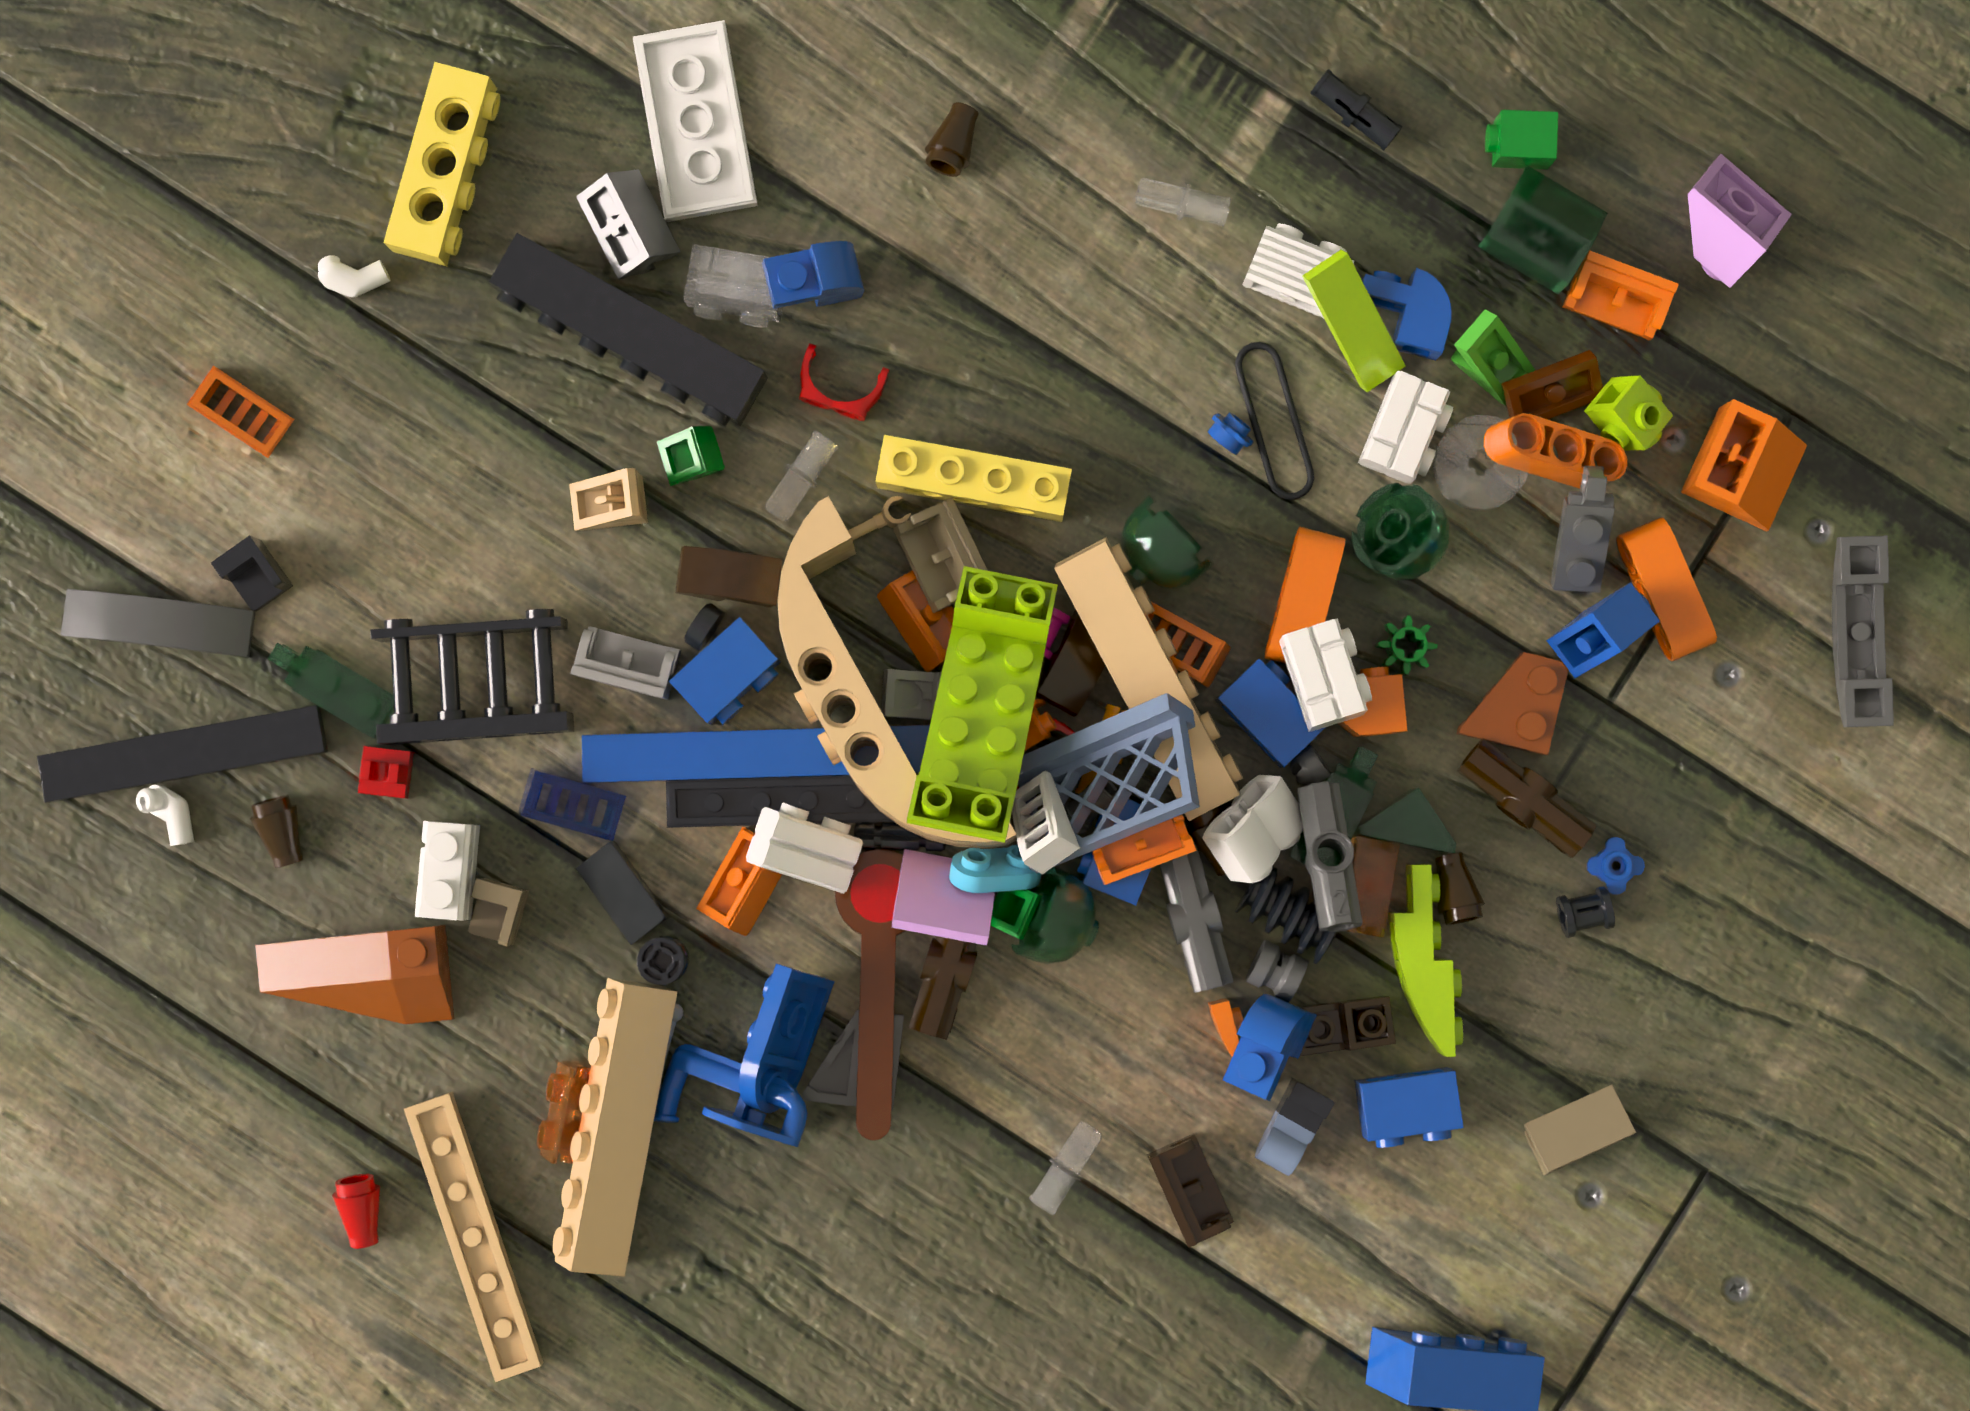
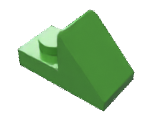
[1451,310,1535,405]

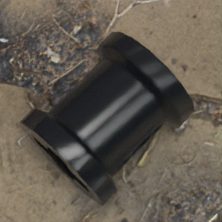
[1556,886,1615,938]

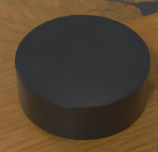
[684,603,725,651]

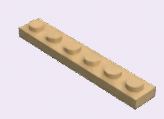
[404,1092,544,1382]

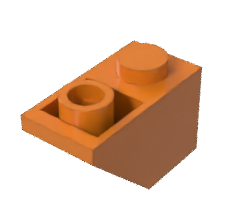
[1337,667,1407,737]

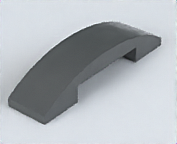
[1832,535,1894,727]
[61,589,256,658]

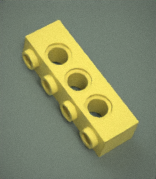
[383,62,500,267]
[876,435,1072,522]

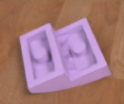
[891,849,995,945]

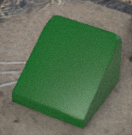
[657,426,725,486]
[990,889,1042,940]

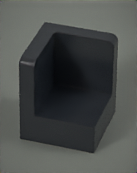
[211,535,293,611]

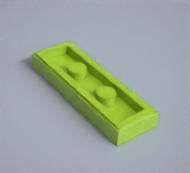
[1302,249,1406,392]

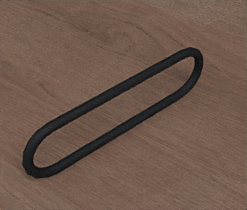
[1235,342,1314,500]

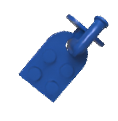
[654,964,835,1147]

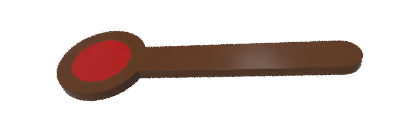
[835,849,907,1141]

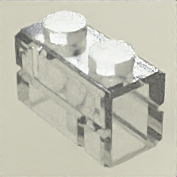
[684,244,783,328]

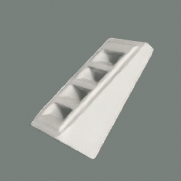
[1012,770,1080,874]

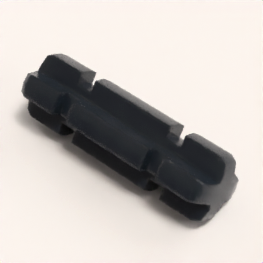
[854,822,946,852]

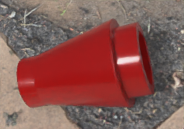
[332,1174,380,1249]

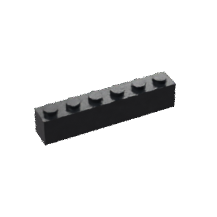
[489,233,768,427]

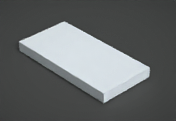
[633,20,758,222]

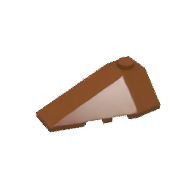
[255,925,455,1024]

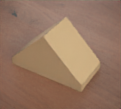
[570,468,648,531]

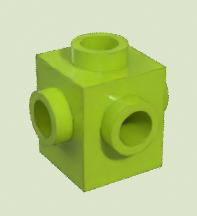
[1584,375,1673,451]

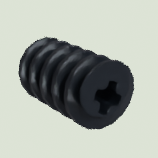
[1235,866,1338,964]

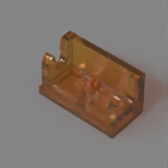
[1346,836,1400,938]

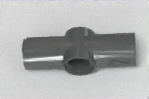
[1297,781,1362,932]
[1159,844,1234,993]

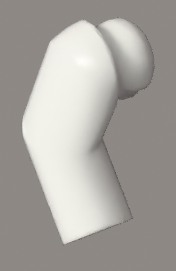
[318,255,391,297]
[136,785,194,846]

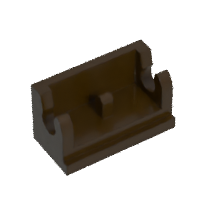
[1147,1133,1234,1248]

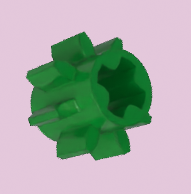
[1375,615,1438,676]

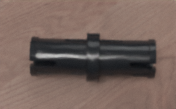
[1310,69,1403,151]

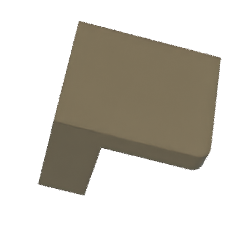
[468,878,530,946]

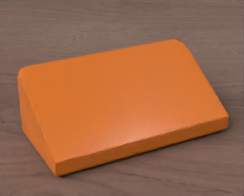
[877,570,954,672]
[696,826,782,936]

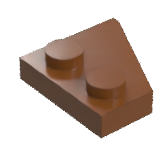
[1457,652,1568,756]

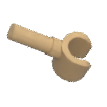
[848,496,911,540]

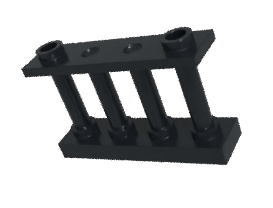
[370,609,574,745]

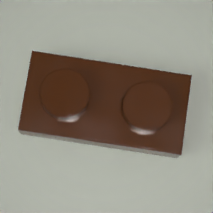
[1502,350,1603,419]

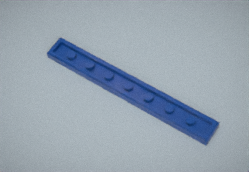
[582,725,930,783]

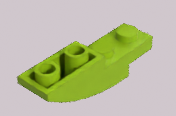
[1388,864,1463,1057]

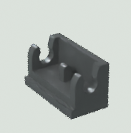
[576,169,681,280]

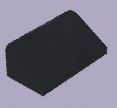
[576,841,670,945]

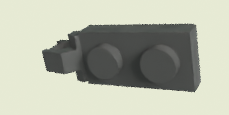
[1551,465,1615,593]

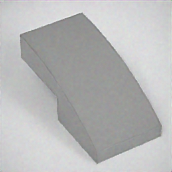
[881,669,942,720]

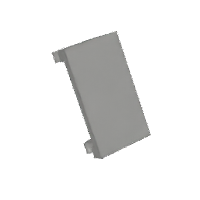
[570,626,681,700]

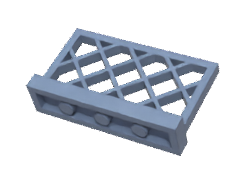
[1018,693,1200,873]

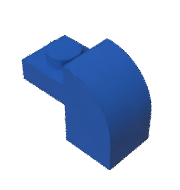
[762,241,864,309]
[1362,268,1452,361]
[1223,994,1317,1101]

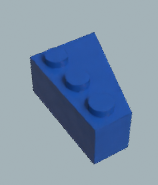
[1365,1327,1545,1411]

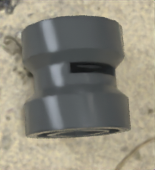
[1245,939,1309,1002]

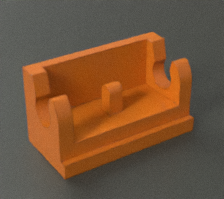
[1562,251,1679,340]
[1091,814,1197,885]

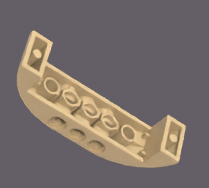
[778,496,1017,848]

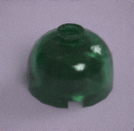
[1351,483,1450,580]
[1121,495,1214,589]
[1011,866,1099,964]

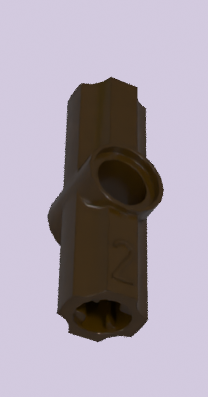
[1457,738,1597,858]
[908,936,978,1040]

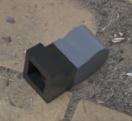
[1255,1078,1335,1176]

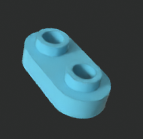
[949,845,1042,893]

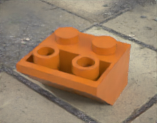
[1681,399,1807,532]

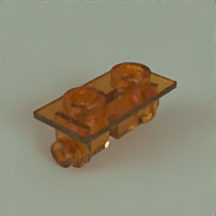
[537,1062,591,1164]

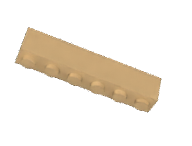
[1054,537,1243,821]
[553,978,677,1277]

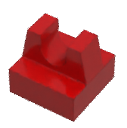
[358,746,414,799]

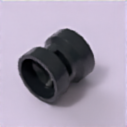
[637,936,689,985]

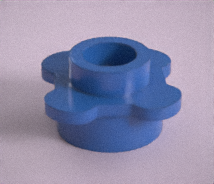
[1208,412,1254,455]
[1587,837,1645,894]

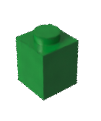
[1485,110,1558,170]

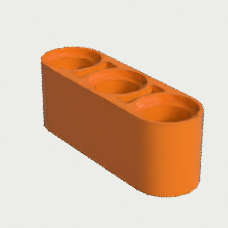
[1484,413,1627,489]
[1616,517,1717,662]
[1264,526,1345,664]

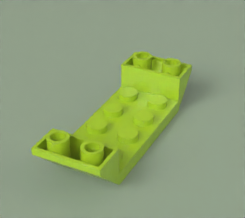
[907,566,1058,843]

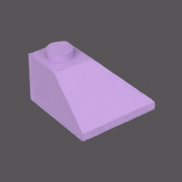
[1688,154,1792,288]

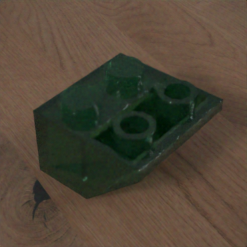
[1478,165,1608,294]

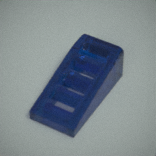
[518,768,626,841]

